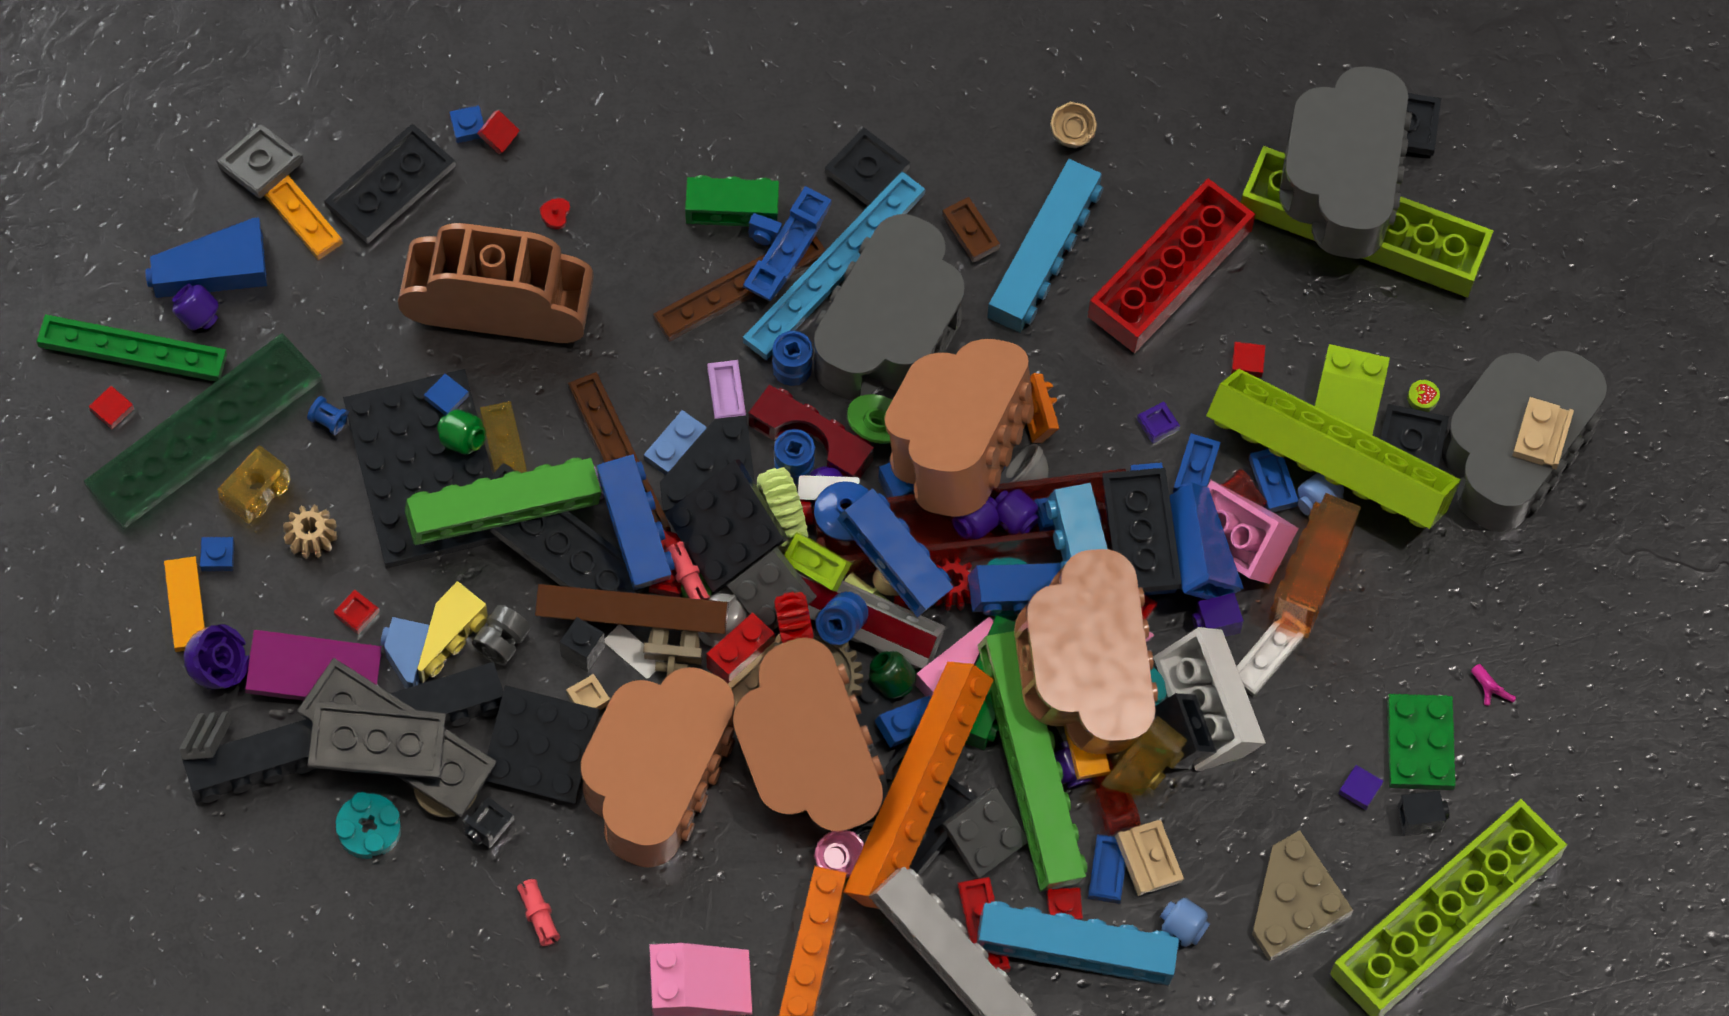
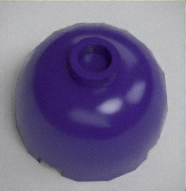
[183,624,250,689]

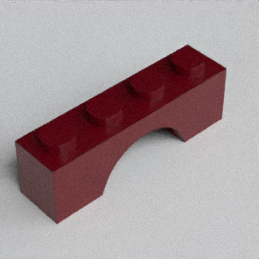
[748,384,874,479]

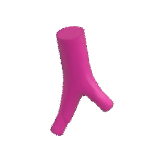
[1471,664,1516,706]

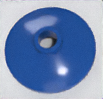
[814,481,869,541]

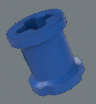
[307,396,349,435]

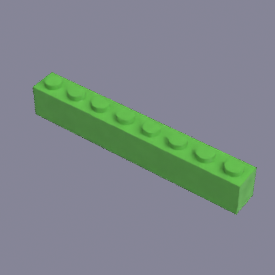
[977,631,1087,892]

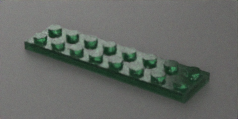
[84,333,322,529]

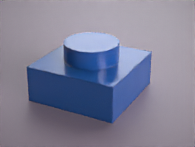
[449,105,484,143]
[749,213,782,245]
[200,537,235,571]

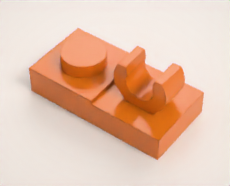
[1027,373,1059,443]

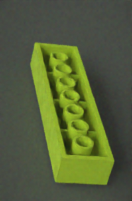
[1241,146,1493,298]
[1206,369,1461,529]
[1330,799,1567,1016]

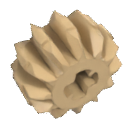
[283,504,337,559]

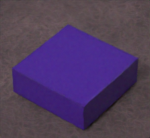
[1137,402,1180,444]
[1338,765,1384,810]

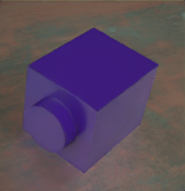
[1192,593,1244,637]

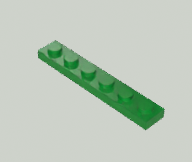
[36,314,227,382]

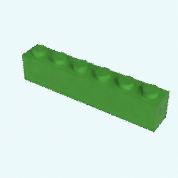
[405,458,602,545]

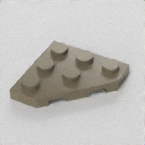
[1252,830,1353,961]

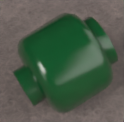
[868,651,916,698]

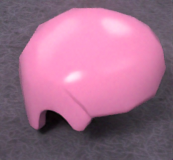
[814,830,864,878]

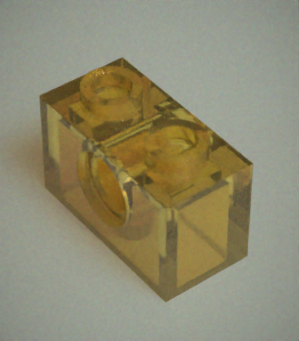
[217,445,291,524]

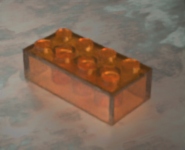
[1271,493,1361,638]

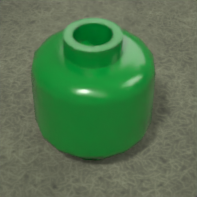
[437,409,486,455]

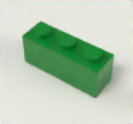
[685,175,779,226]

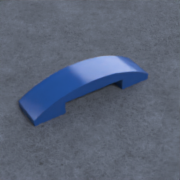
[743,186,832,301]

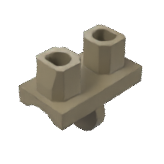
[643,628,703,676]

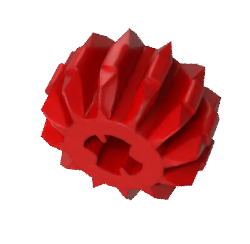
[935,557,972,612]
[774,592,813,643]

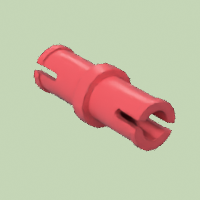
[665,542,710,600]
[517,879,560,946]

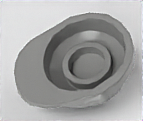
[996,444,1049,491]

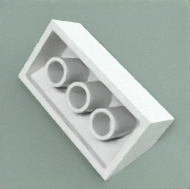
[1153,627,1266,771]

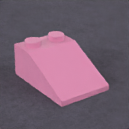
[1207,480,1299,584]
[650,943,752,1016]

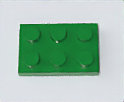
[1387,694,1455,790]

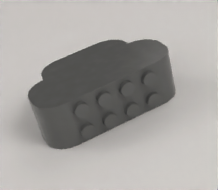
[1279,66,1412,258]
[813,214,965,400]
[1442,351,1607,532]

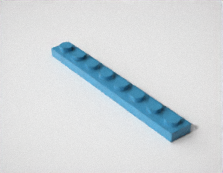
[743,172,925,361]

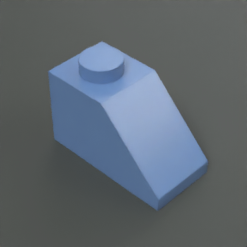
[381,617,430,688]

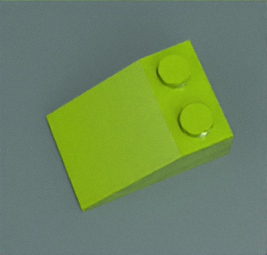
[1315,344,1390,435]

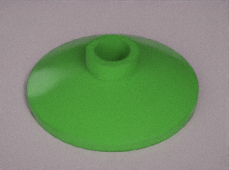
[847,394,892,444]

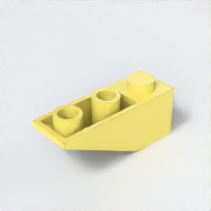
[417,581,488,683]

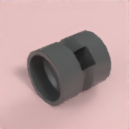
[472,605,531,666]

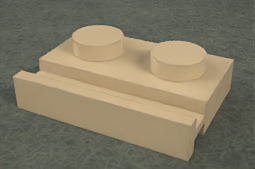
[1512,397,1574,469]
[1115,820,1184,896]

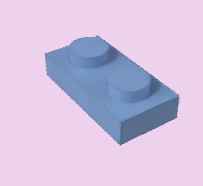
[644,410,707,475]

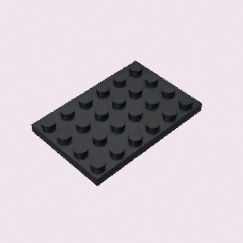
[343,369,502,569]

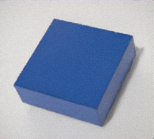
[424,374,469,416]

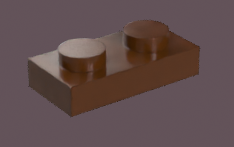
[942,197,1000,263]

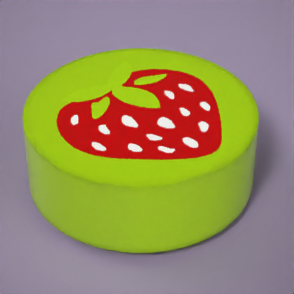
[1407,380,1440,412]

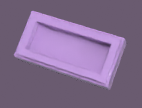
[707,360,746,419]

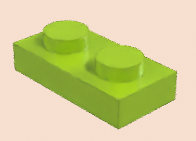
[784,532,852,591]

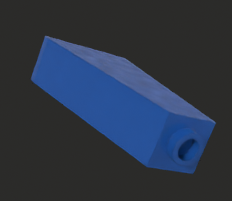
[146,217,267,298]
[1169,482,1244,599]

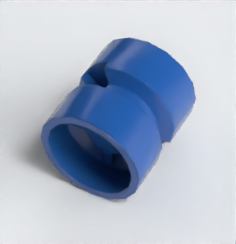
[772,331,813,386]
[774,429,815,484]
[816,591,868,645]

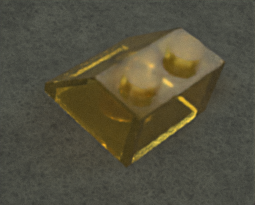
[1101,715,1187,796]

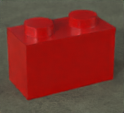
[706,612,775,684]

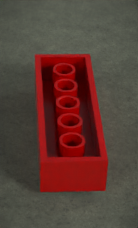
[1087,178,1255,353]

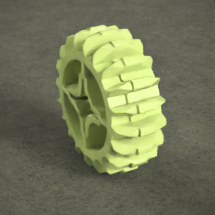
[756,467,808,553]

